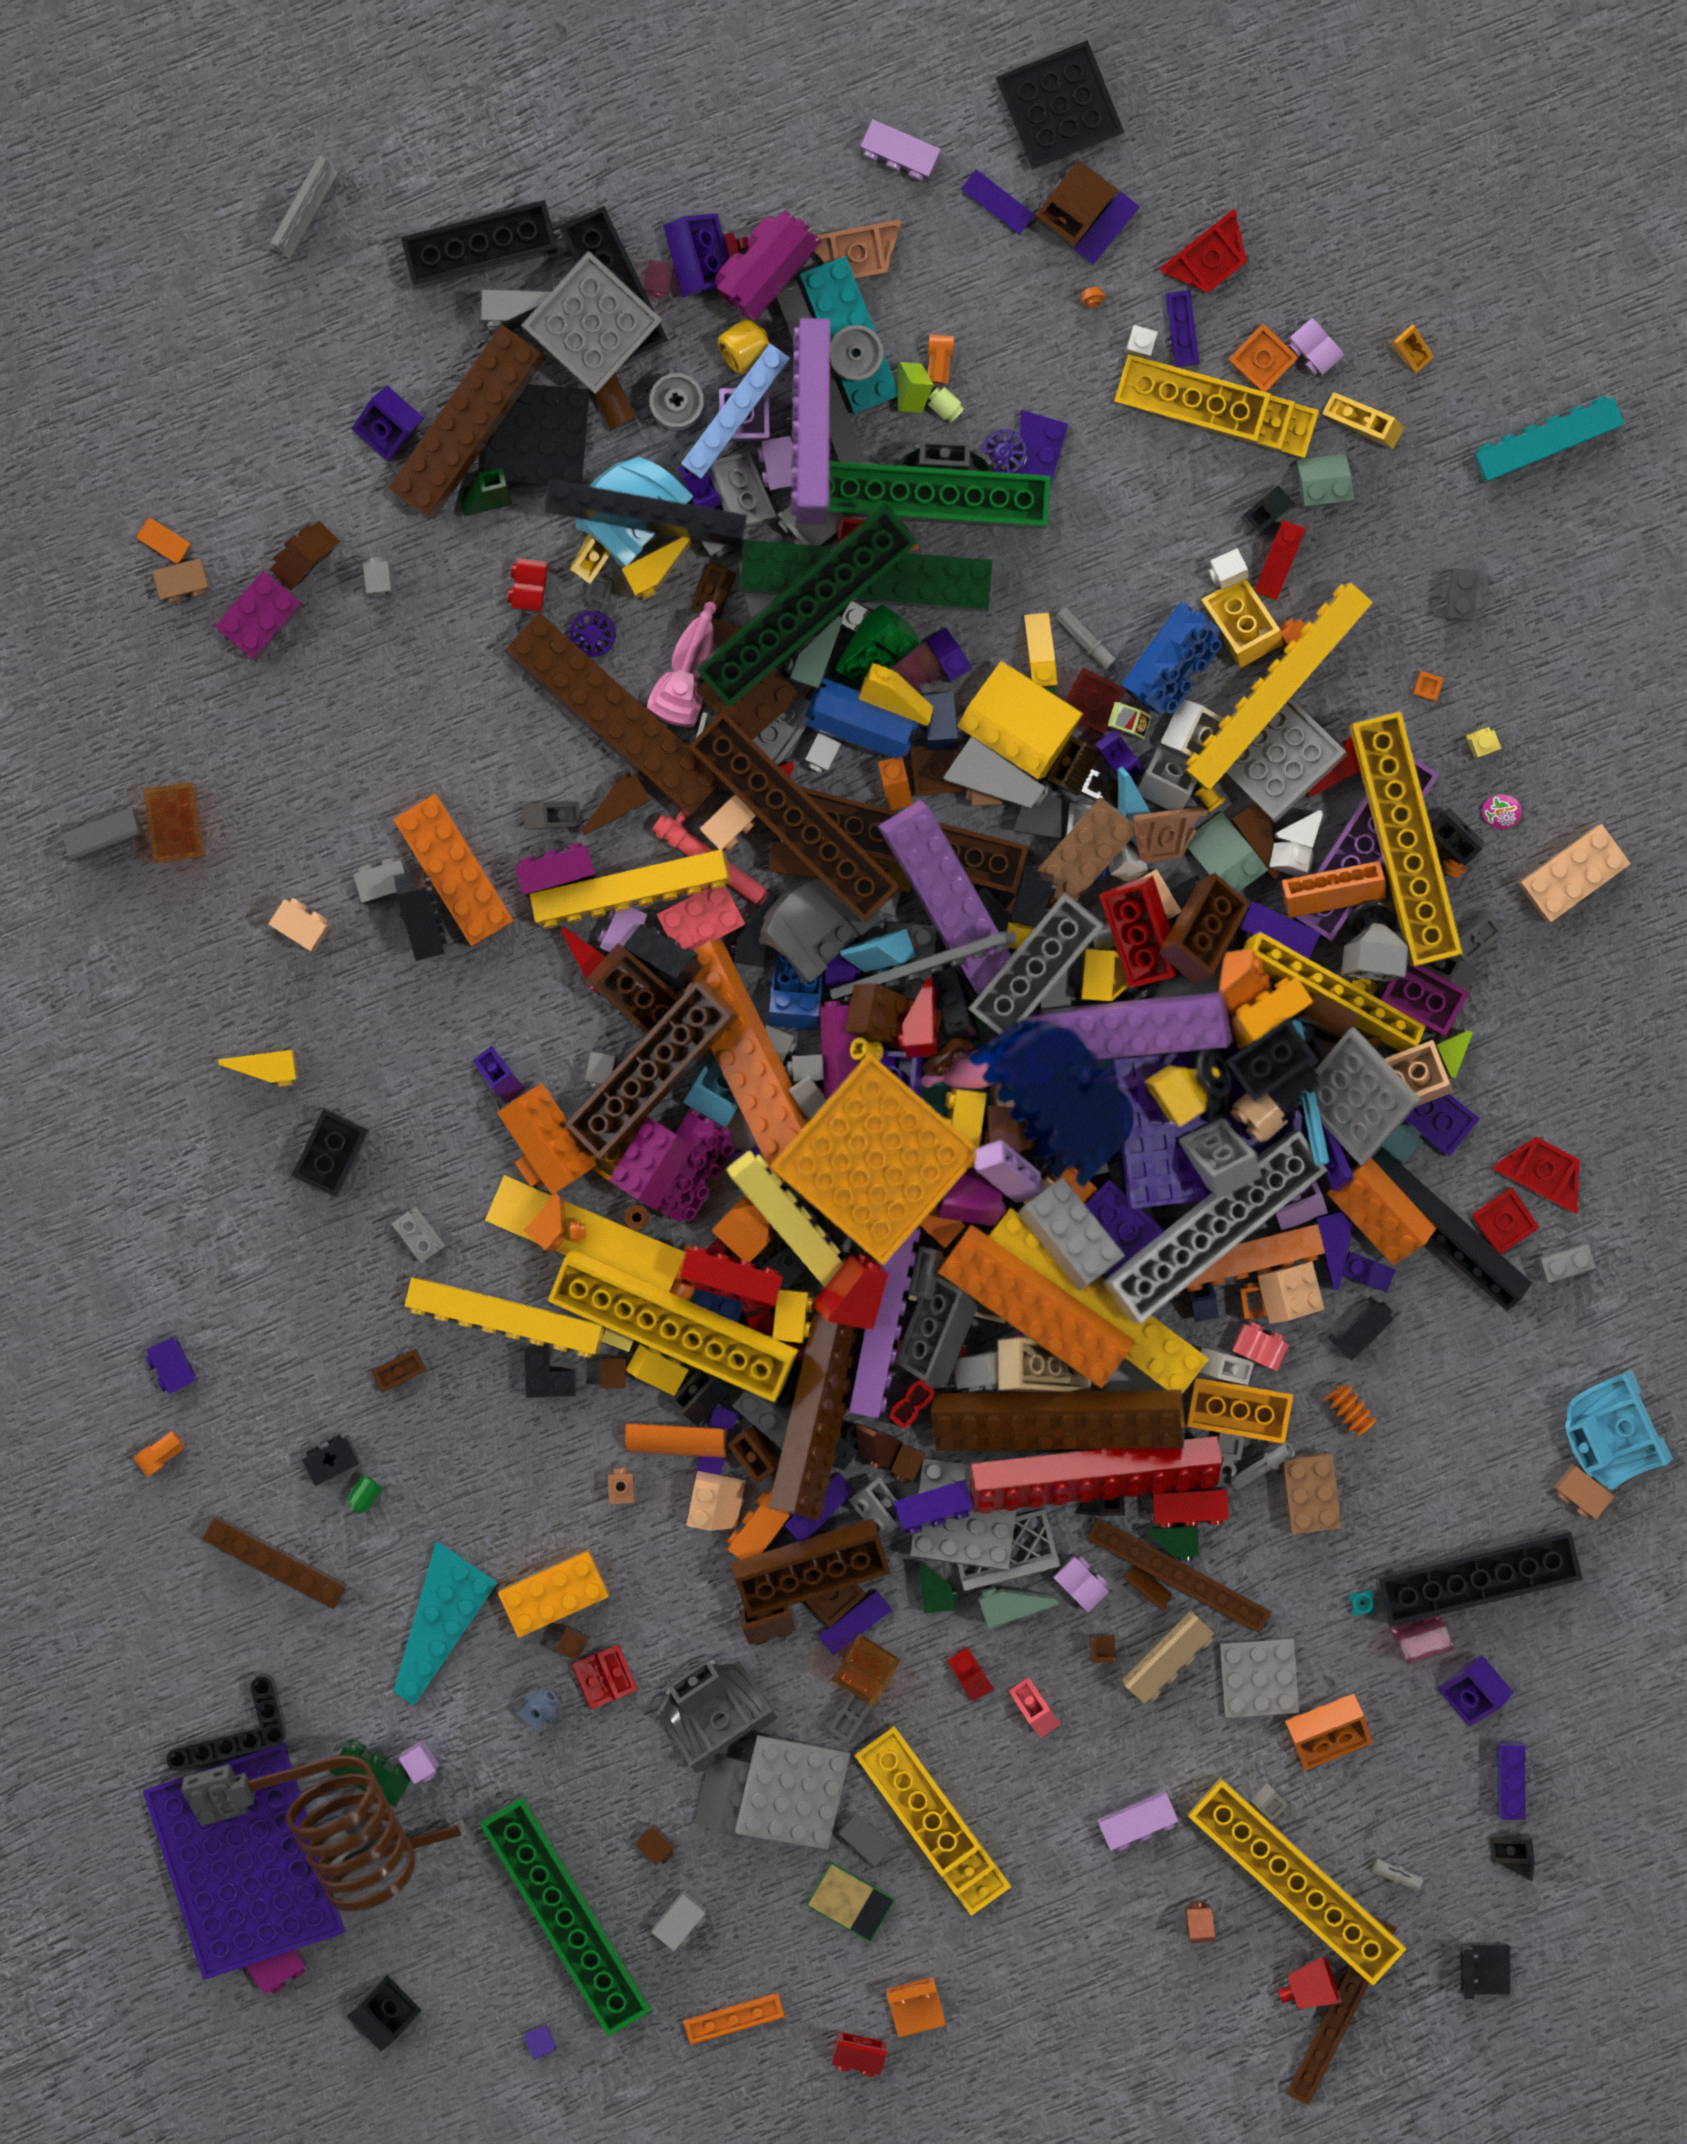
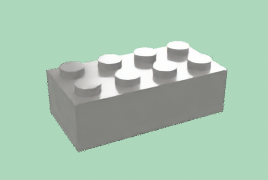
[1018,1177,1124,1291]

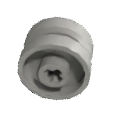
[830,325,884,381]
[650,373,704,431]

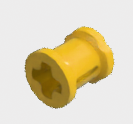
[1194,787,1226,813]
[850,1038,883,1061]

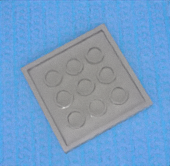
[521,251,662,394]
[1225,697,1348,822]
[1301,1028,1421,1166]
[910,1459,1016,1571]
[735,1735,851,1849]

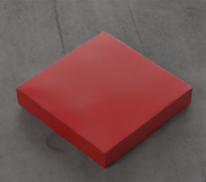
[1470,1187,1539,1254]

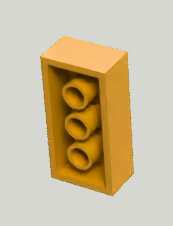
[1185,1376,1293,1444]
[498,1549,610,1638]

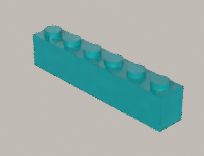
[1473,396,1625,483]

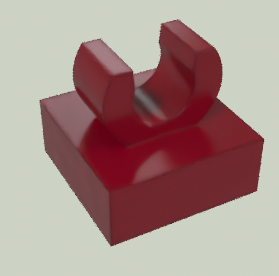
[724,232,750,258]

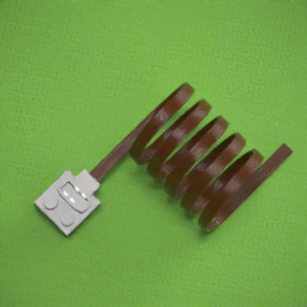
[182,1755,462,1911]

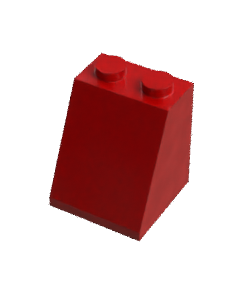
[813,1253,889,1330]

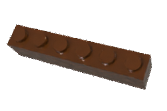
[202,1515,348,1609]

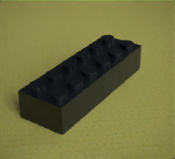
[400,200,559,290]
[559,206,669,366]

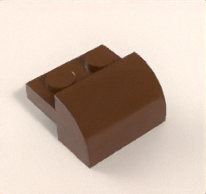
[1298,992,1360,1040]

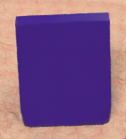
[524,2024,557,2060]

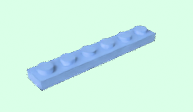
[681,344,790,479]

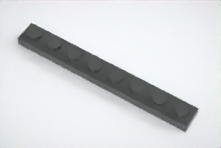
[830,932,1017,1003]

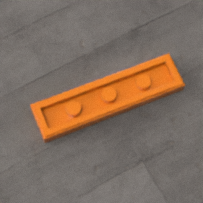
[683,1992,785,2045]

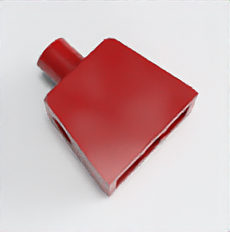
[1279,1957,1342,2009]

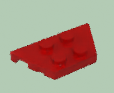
[1159,209,1247,294]
[1492,1136,1580,1214]

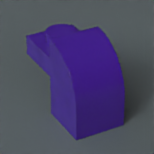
[678,466,721,509]
[1096,729,1145,781]

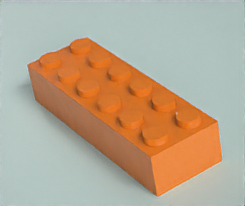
[393,793,515,947]

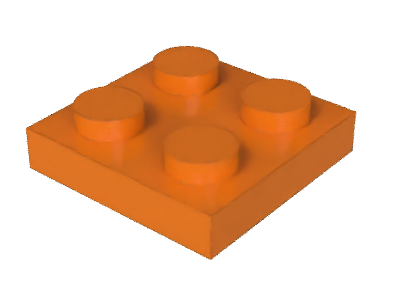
[1228,323,1299,392]

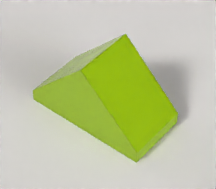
[898,362,933,414]
[1435,1030,1473,1079]

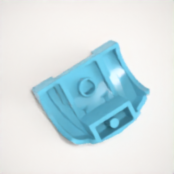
[576,457,693,567]
[1565,1370,1673,1489]

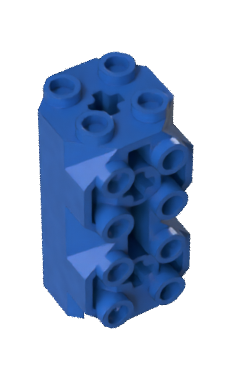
[1119,601,1221,715]
[803,678,918,760]

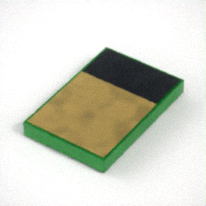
[806,1862,895,1942]

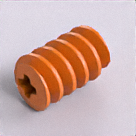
[1323,1384,1377,1438]

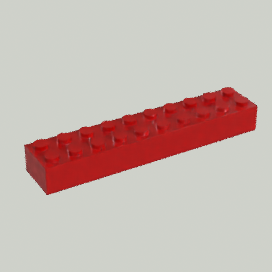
[969,1436,1222,1514]

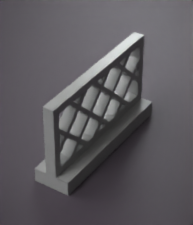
[268,156,339,260]
[957,1509,1060,1592]

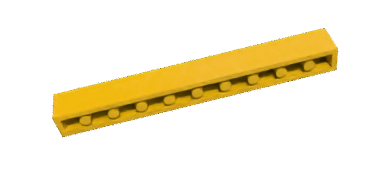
[1184,583,1373,790]

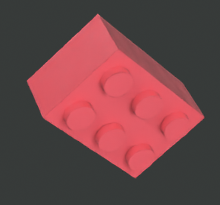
[656,887,746,950]

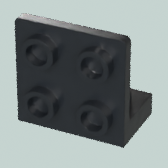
[1460,1944,1510,1999]

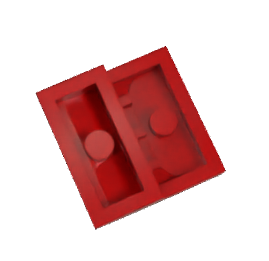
[570,1644,638,1710]

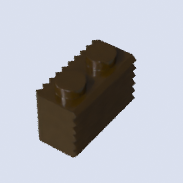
[1047,736,1101,796]

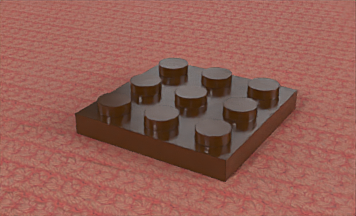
[696,668,801,740]

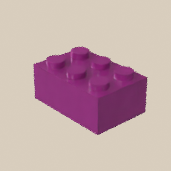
[215,570,303,661]
[515,842,597,896]
[1378,959,1469,1036]
[609,1116,695,1210]

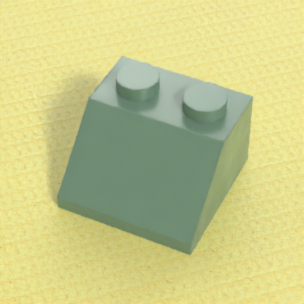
[1296,454,1354,509]

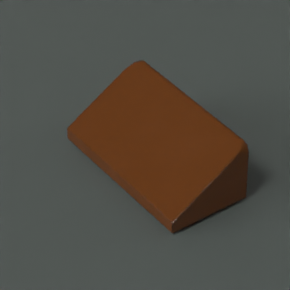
[691,563,736,619]
[1124,1565,1172,1610]

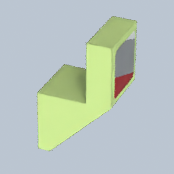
[1108,702,1151,740]

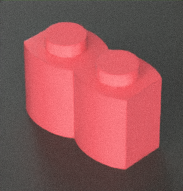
[1230,1321,1289,1371]

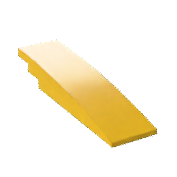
[1114,354,1319,459]
[485,1175,685,1292]
[854,1726,1012,1916]

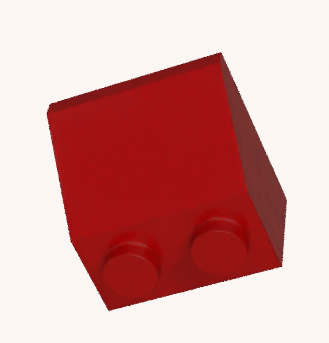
[832,2031,887,2077]

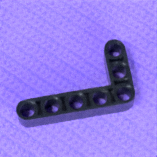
[166,1673,287,1771]

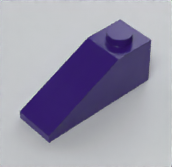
[1315,1211,1354,1290]
[784,1472,855,1541]

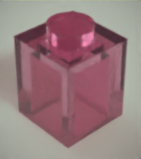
[644,259,674,299]

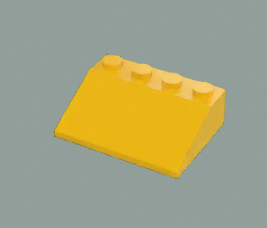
[957,661,1083,779]

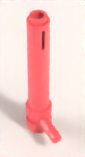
[652,812,770,905]

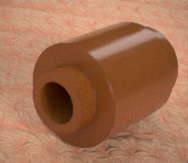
[625,1204,650,1230]

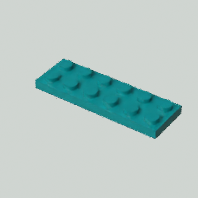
[800,256,898,414]

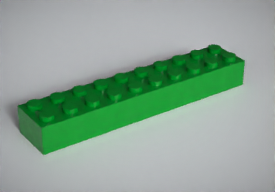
[827,461,1051,529]
[480,1795,651,2037]

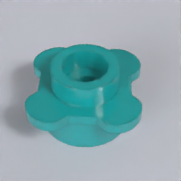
[1349,1590,1376,1616]

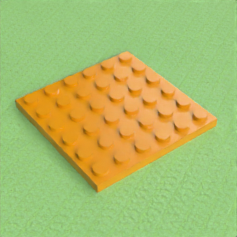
[770,1053,978,1265]

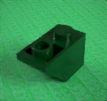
[460,467,512,517]

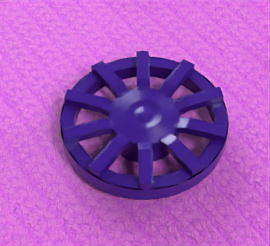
[982,429,1028,474]
[570,610,616,657]

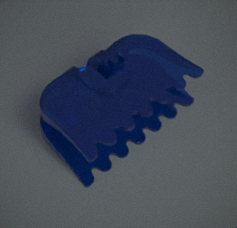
[968,1018,1134,1187]

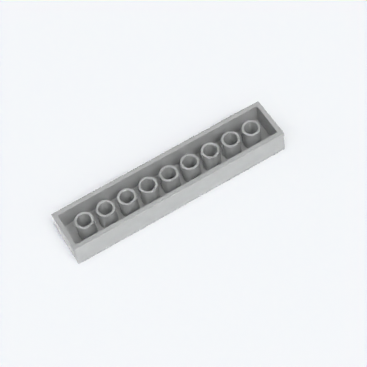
[1102,1131,1327,1323]

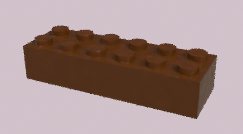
[731,1519,891,1618]

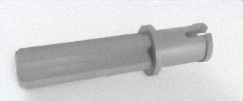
[1056,607,1116,670]
[1230,1442,1295,1490]

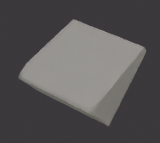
[1251,1784,1289,1822]

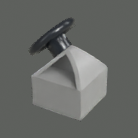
[1341,900,1408,982]

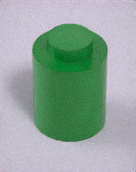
[347,1474,384,1514]

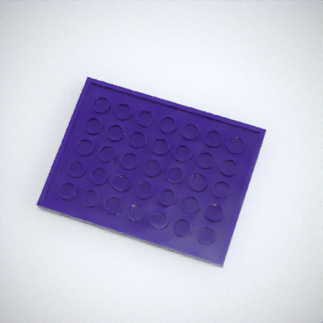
[143,1743,346,1980]

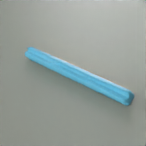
[1290,1019,1329,1166]

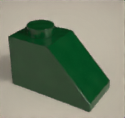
[1147,1525,1199,1562]
[919,1561,958,1613]

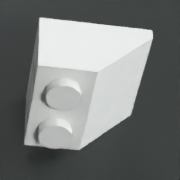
[1161,699,1224,758]

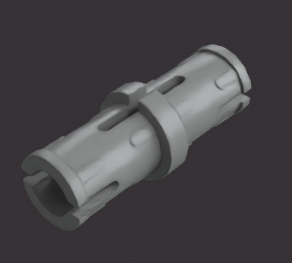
[1371,1858,1423,1892]

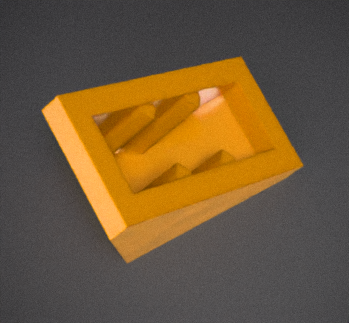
[1390,325,1434,374]

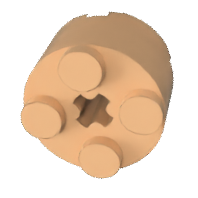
[1230,1092,1288,1142]

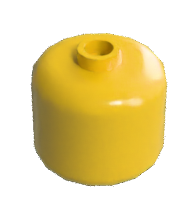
[717,319,770,375]

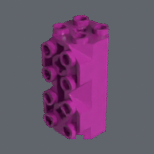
[715,210,822,323]
[820,1001,863,1100]
[657,1108,734,1222]

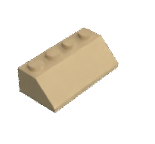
[1122,1610,1214,1704]

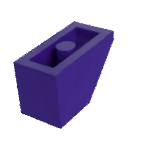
[925,628,972,683]
[473,1046,526,1105]

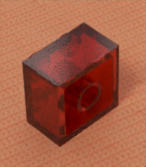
[1065,667,1127,736]

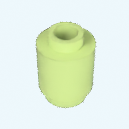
[928,387,964,423]

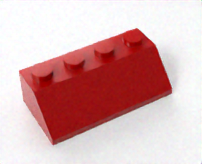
[1099,876,1180,988]
[675,1246,783,1310]

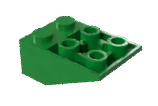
[835,604,921,687]

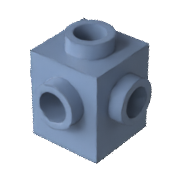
[518,1685,561,1731]

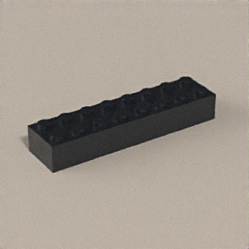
[1375,1529,1583,1627]

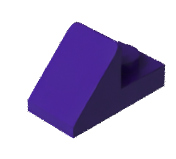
[1343,1251,1396,1292]

